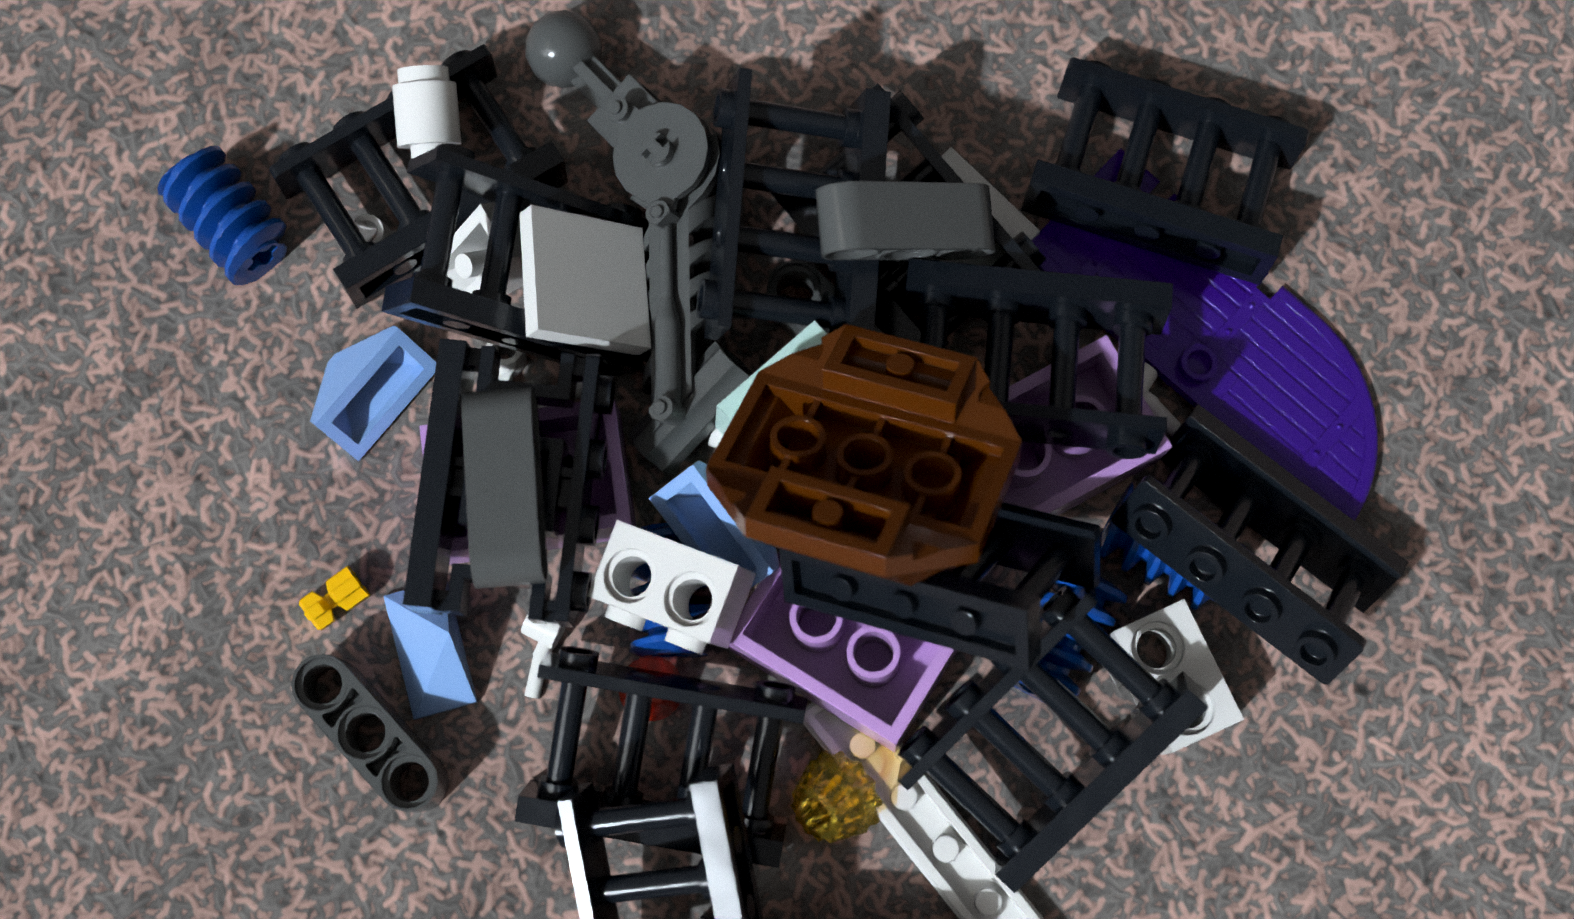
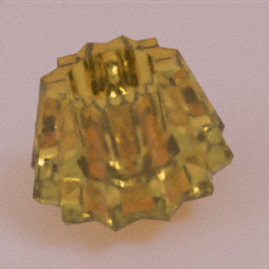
[790,750,883,843]

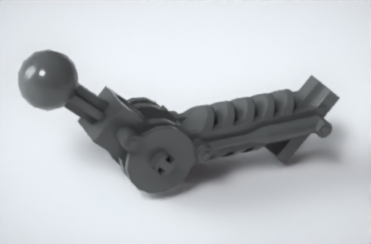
[525,10,753,474]

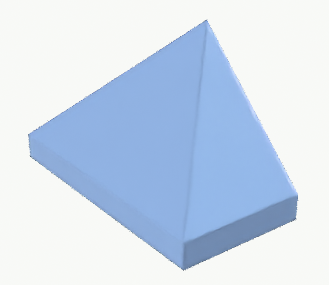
[310,325,436,461]
[649,460,779,588]
[383,582,478,720]

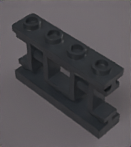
[403,338,615,628]

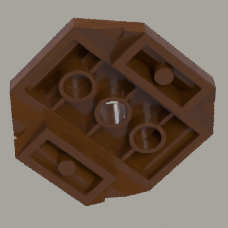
[706,324,1022,586]

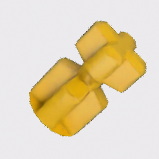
[299,565,370,630]

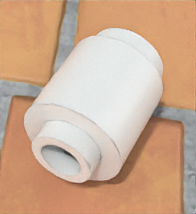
[392,65,461,159]

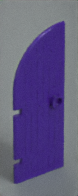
[1032,148,1378,521]

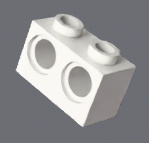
[587,520,756,654]
[1108,599,1244,755]

